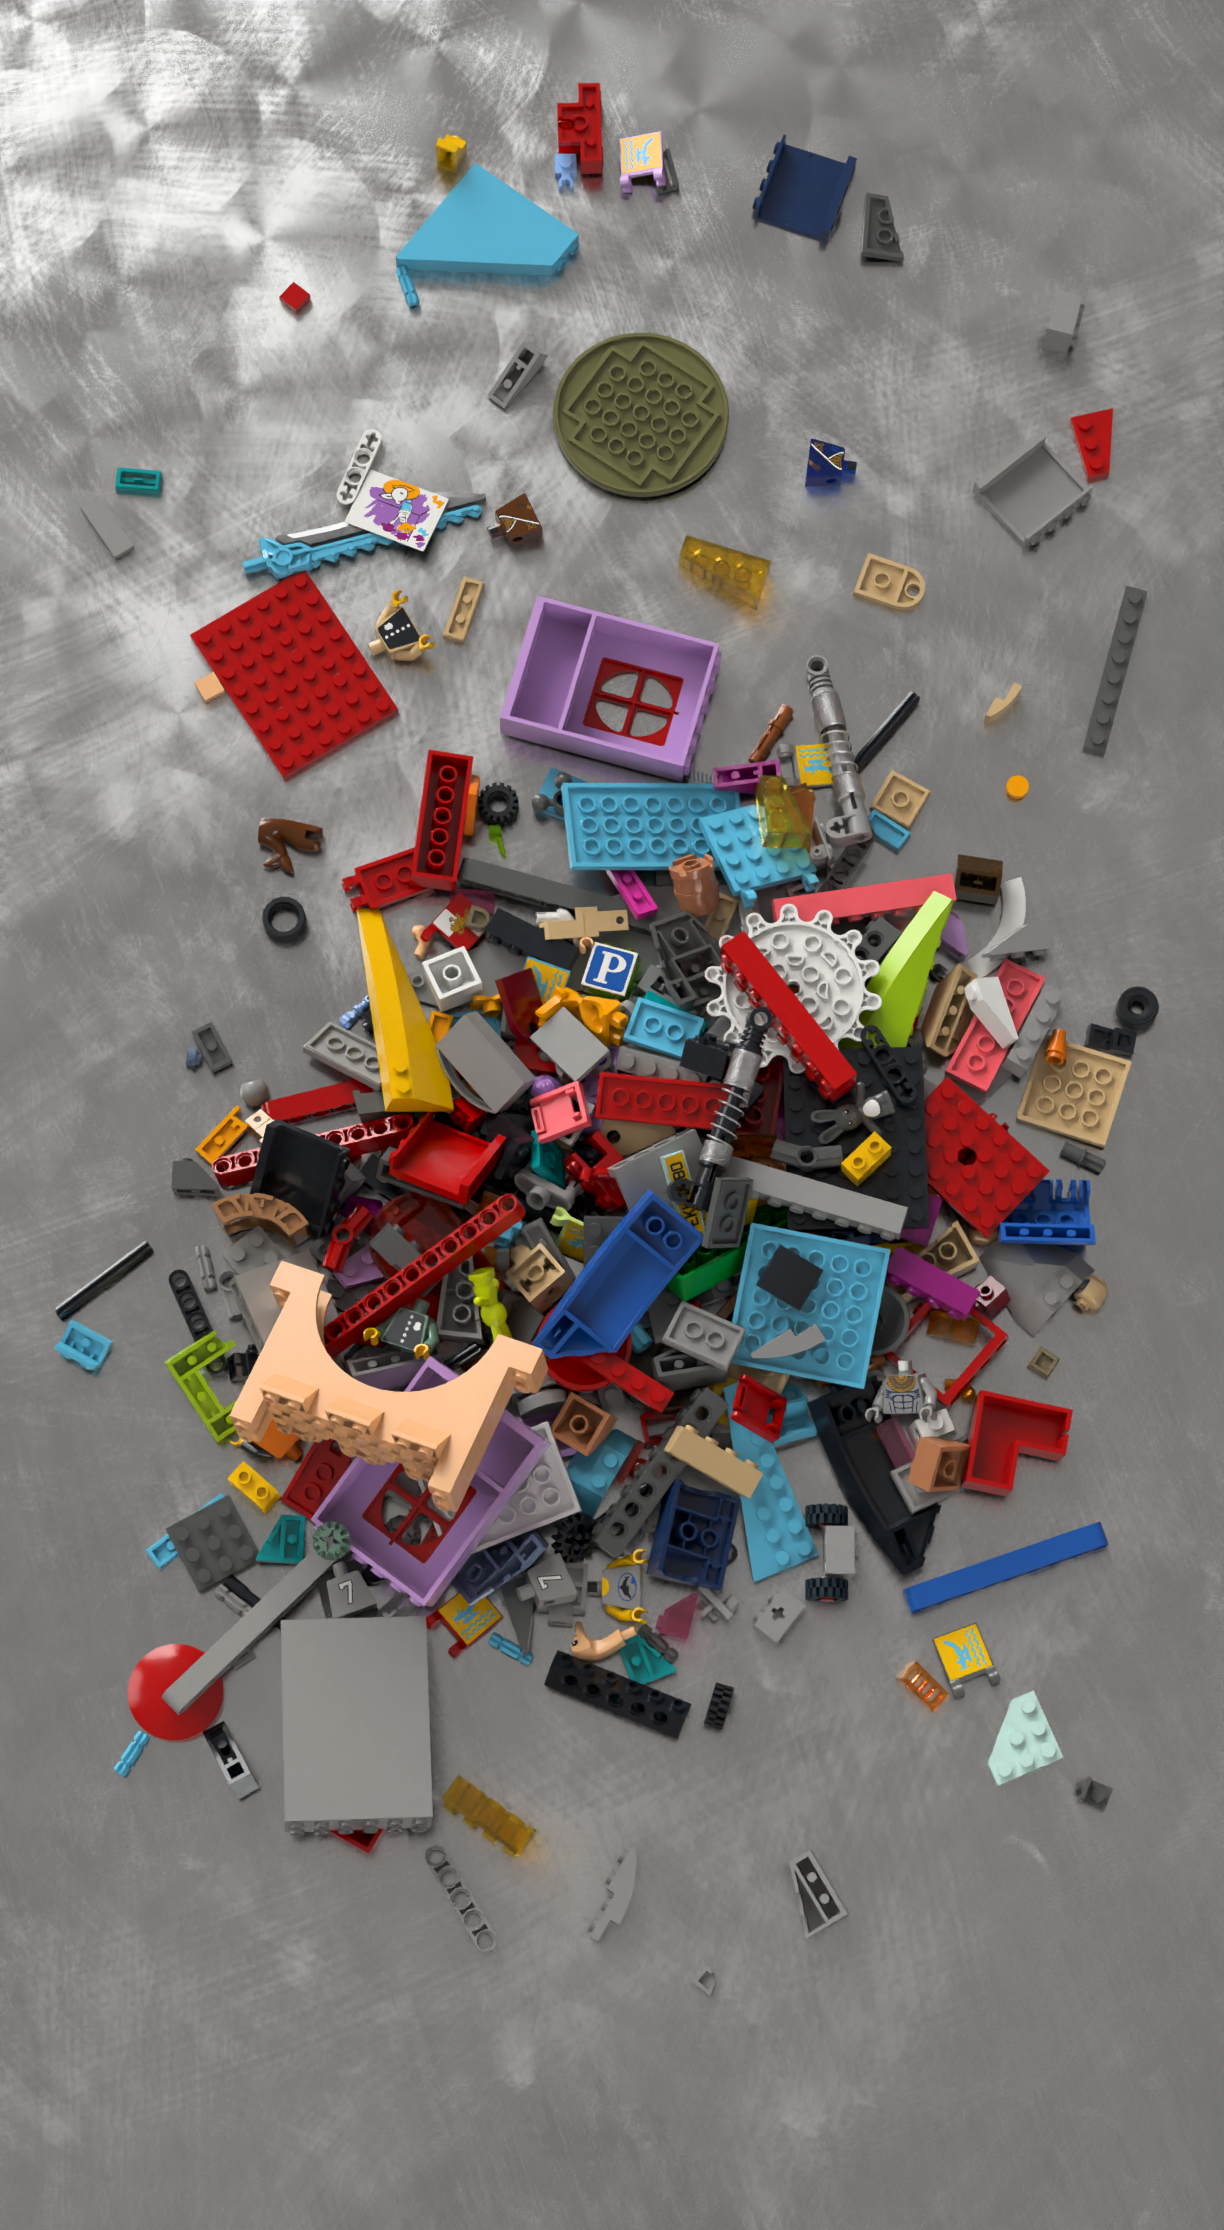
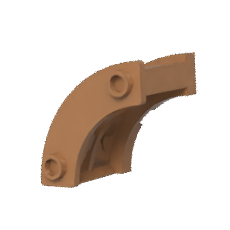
[211,1193,312,1248]

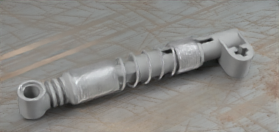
[806,655,873,848]

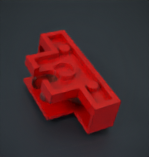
[557,83,604,174]

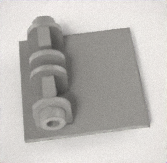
[809,817,834,873]

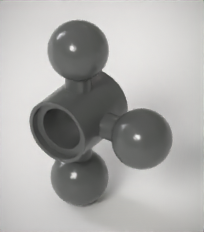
[532,772,572,816]

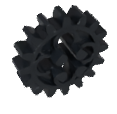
[551,1512,597,1563]

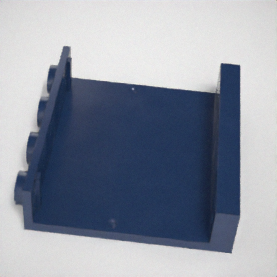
[752,135,857,242]

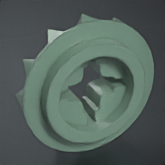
[313,1521,351,1560]

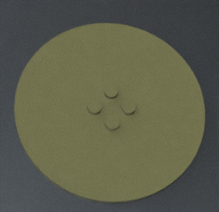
[553,332,729,497]

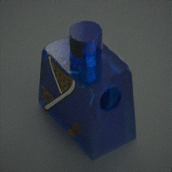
[805,439,857,487]

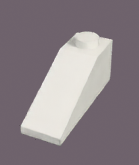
[964,977,1019,1049]

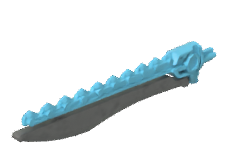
[242,492,486,580]

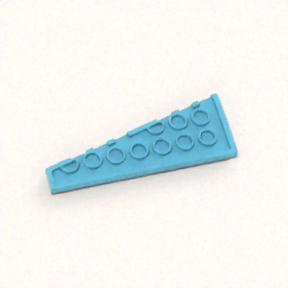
[723,1382,819,1582]

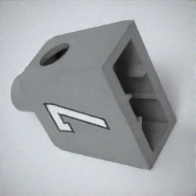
[516,1553,577,1608]
[327,1561,377,1619]

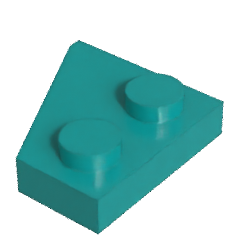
[256,1514,305,1565]

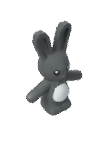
[810,1082,895,1144]

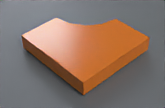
[464,775,480,836]

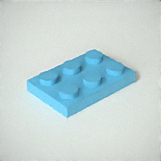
[623,997,704,1060]

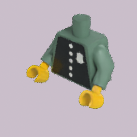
[364,1299,440,1360]

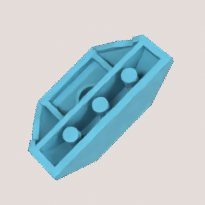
[567,1429,638,1518]

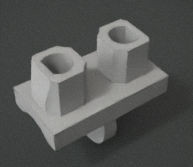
[697,1586,739,1622]

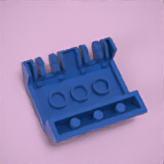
[997,1179,1096,1245]

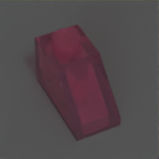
[655,1593,698,1643]

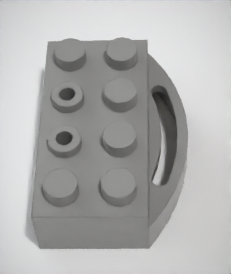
[436,1011,536,1114]

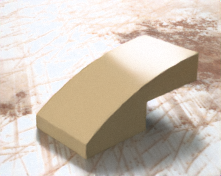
[984,682,1022,725]

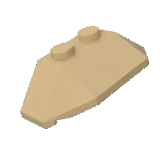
[921,964,978,1057]

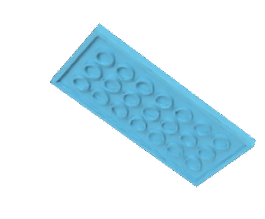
[561,783,741,870]

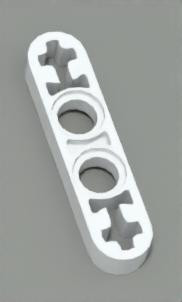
[336,429,382,508]

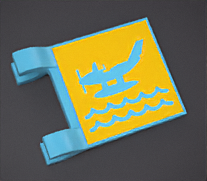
[523,956,571,1005]

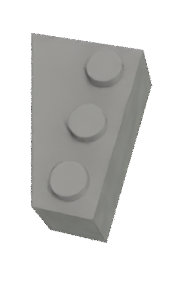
[789,1849,849,1939]

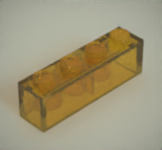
[441,1775,537,1858]

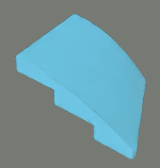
[766,1385,817,1446]

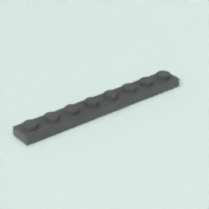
[1083,586,1148,755]

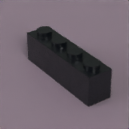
[485,908,579,971]

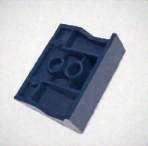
[646,1479,741,1591]

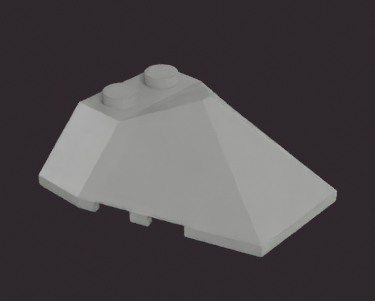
[979,1239,1095,1337]

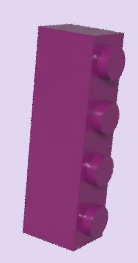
[885,1246,980,1321]

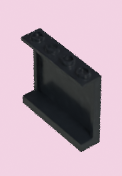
[250,1119,351,1240]

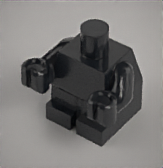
[227,1344,260,1381]

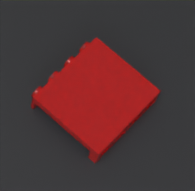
[388,1112,507,1205]

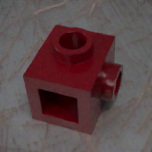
[974,1276,1011,1318]

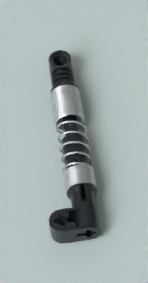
[666,1007,773,1213]

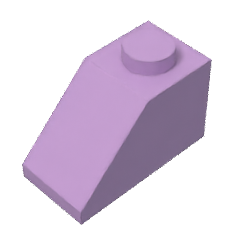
[940,911,968,962]

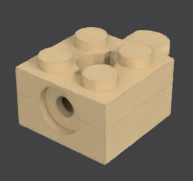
[505,1243,574,1313]

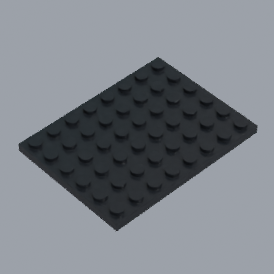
[783,1047,929,1232]

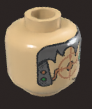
[1073,1275,1108,1311]

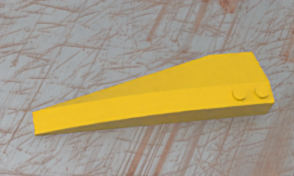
[356,908,454,1112]

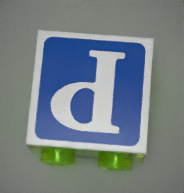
[581,942,641,1002]

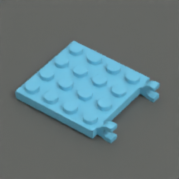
[698,798,819,909]

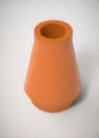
[1044,1029,1067,1065]

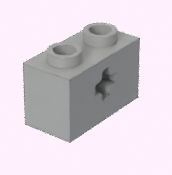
[753,1588,806,1646]

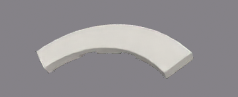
[956,877,1026,978]

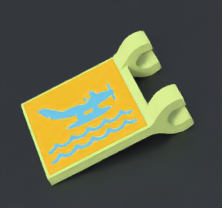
[550,1206,584,1262]

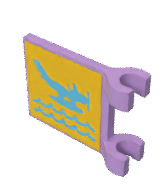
[619,131,666,193]

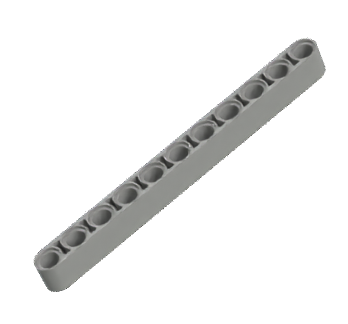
[161,1536,351,1715]

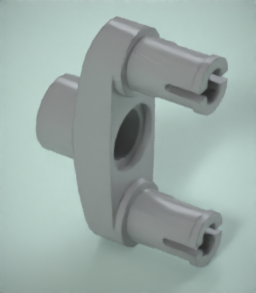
[514,1159,583,1211]

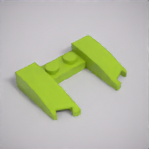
[164,1330,238,1442]

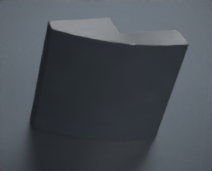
[756,1244,823,1311]

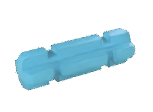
[396,265,419,307]
[488,1632,533,1665]
[114,1731,149,1776]

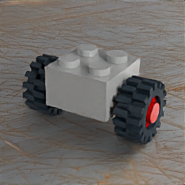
[805,1503,859,1602]

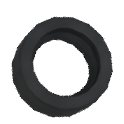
[262,896,306,942]

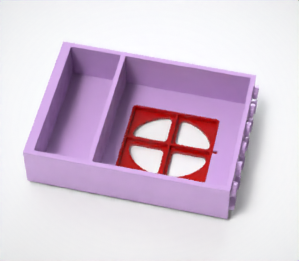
[500,595,722,782]
[310,1356,551,1607]

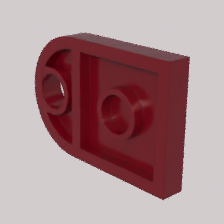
[495,968,543,1042]

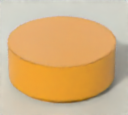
[1006,775,1029,799]

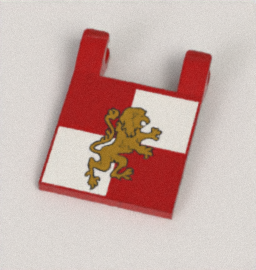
[420,892,491,951]

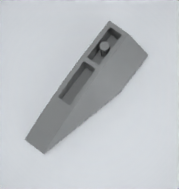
[614,1043,751,1108]

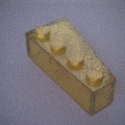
[679,535,771,611]

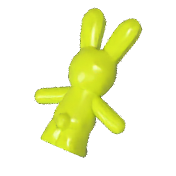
[468,1267,512,1341]

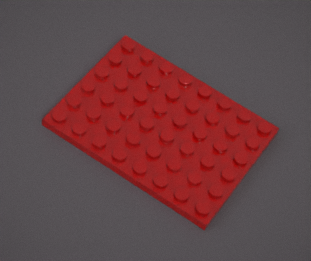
[190,570,398,780]

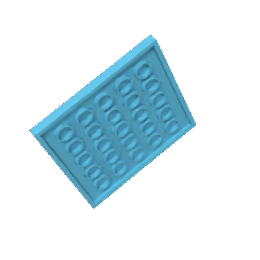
[731,1223,891,1389]

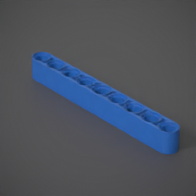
[903,1522,1109,1613]

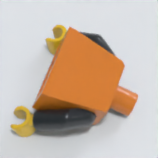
[229,1419,303,1461]

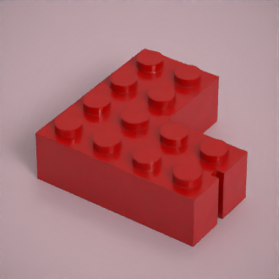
[960,1390,1073,1497]

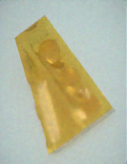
[755,775,813,849]

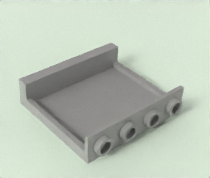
[972,431,1093,548]
[607,1128,712,1218]
[228,1250,342,1354]

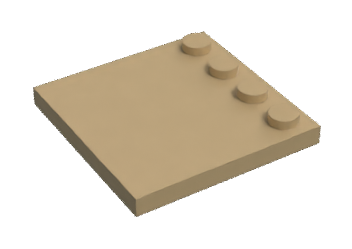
[1016,1035,1132,1148]

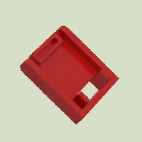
[730,1375,787,1443]

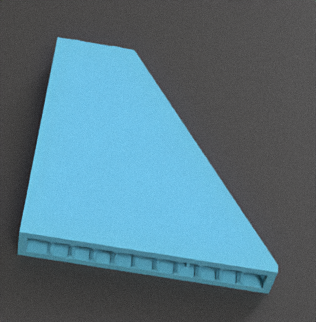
[396,163,580,276]

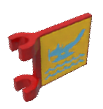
[426,1592,504,1659]

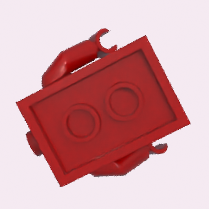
[562,1130,627,1212]

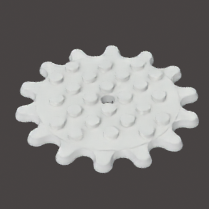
[705,904,882,1074]

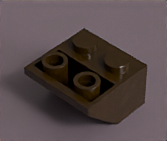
[954,854,1003,905]

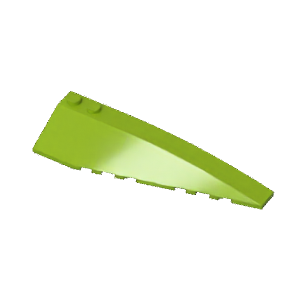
[838,891,954,1049]

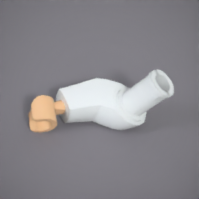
[536,908,593,954]

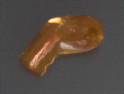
[943,1379,976,1402]

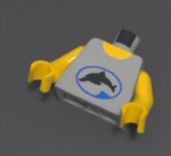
[587,1549,649,1624]

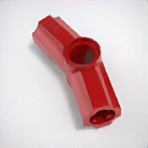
[322,1204,374,1273]

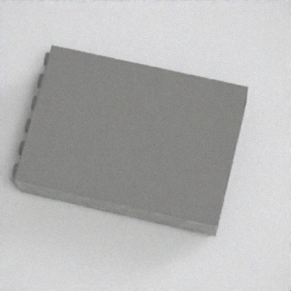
[280,1616,433,1836]

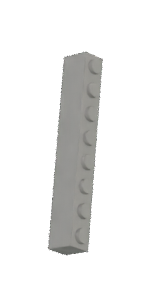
[721,1156,908,1241]

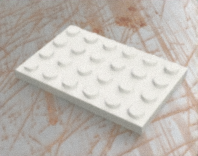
[418,1421,582,1555]

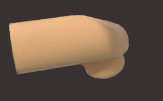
[412,925,432,959]

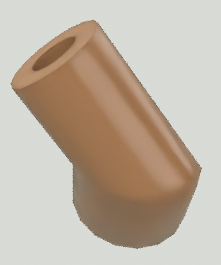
[966,1228,997,1246]

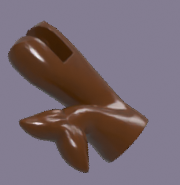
[258,818,323,874]

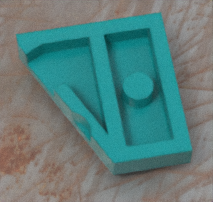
[619,1635,677,1685]

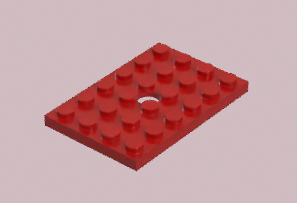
[924,1077,1050,1239]

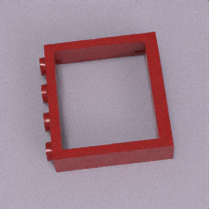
[883,1301,1009,1410]

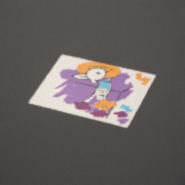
[344,469,449,552]

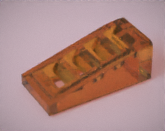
[896,1660,949,1712]

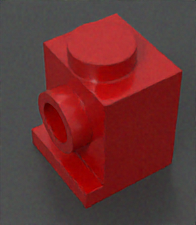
[449,1097,486,1134]

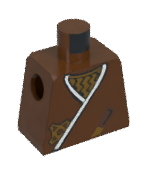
[487,493,543,546]

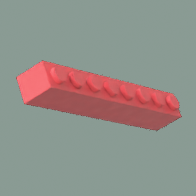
[770,873,957,926]

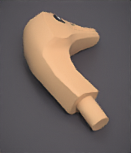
[571,1621,637,1663]

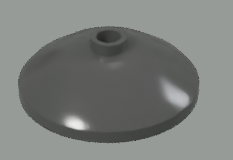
[871,1286,910,1355]

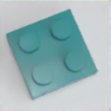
[530,1130,565,1189]

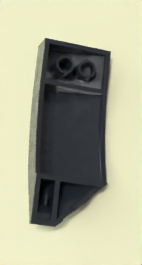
[807,1375,941,1575]

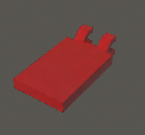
[342,848,433,913]
[280,1438,353,1519]

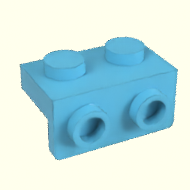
[54,1320,113,1370]

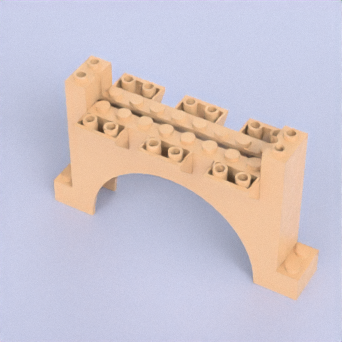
[230,1261,548,1512]

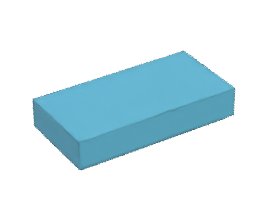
[868,809,911,853]

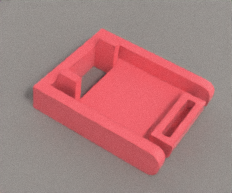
[529,1081,592,1144]

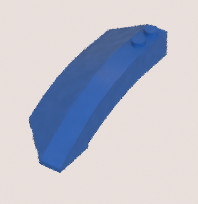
[532,1188,704,1359]

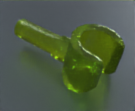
[489,825,506,856]

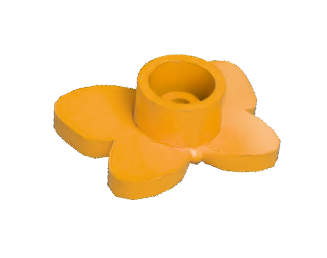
[470,994,503,1017]

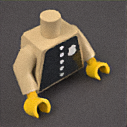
[368,590,435,661]

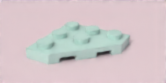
[987,1691,1063,1786]

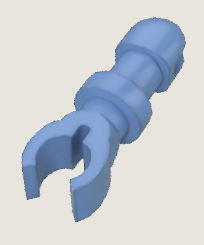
[339,995,370,1030]

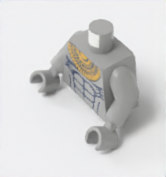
[865,1359,938,1423]

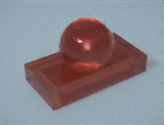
[614,1440,647,1488]

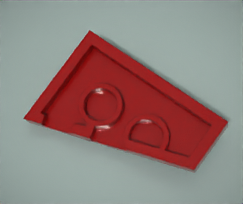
[1070,408,1113,480]

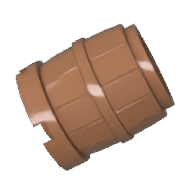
[668,854,720,917]

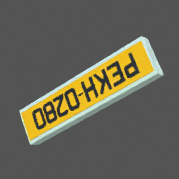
[660,1150,705,1235]

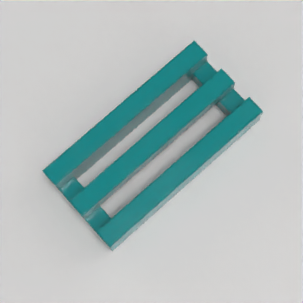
[115,467,162,495]

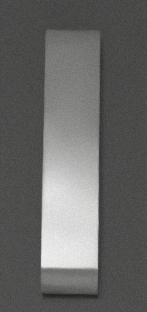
[425,1845,498,1953]

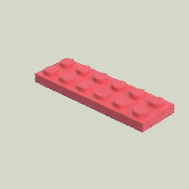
[944,958,1046,1094]

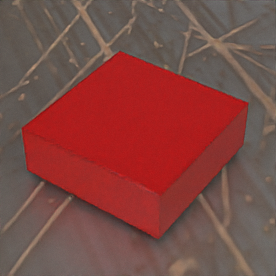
[279,282,310,313]

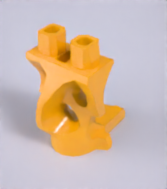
[535,987,628,1047]

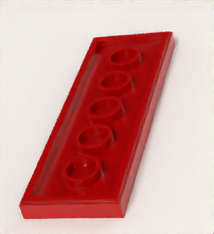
[595,1072,729,1130]

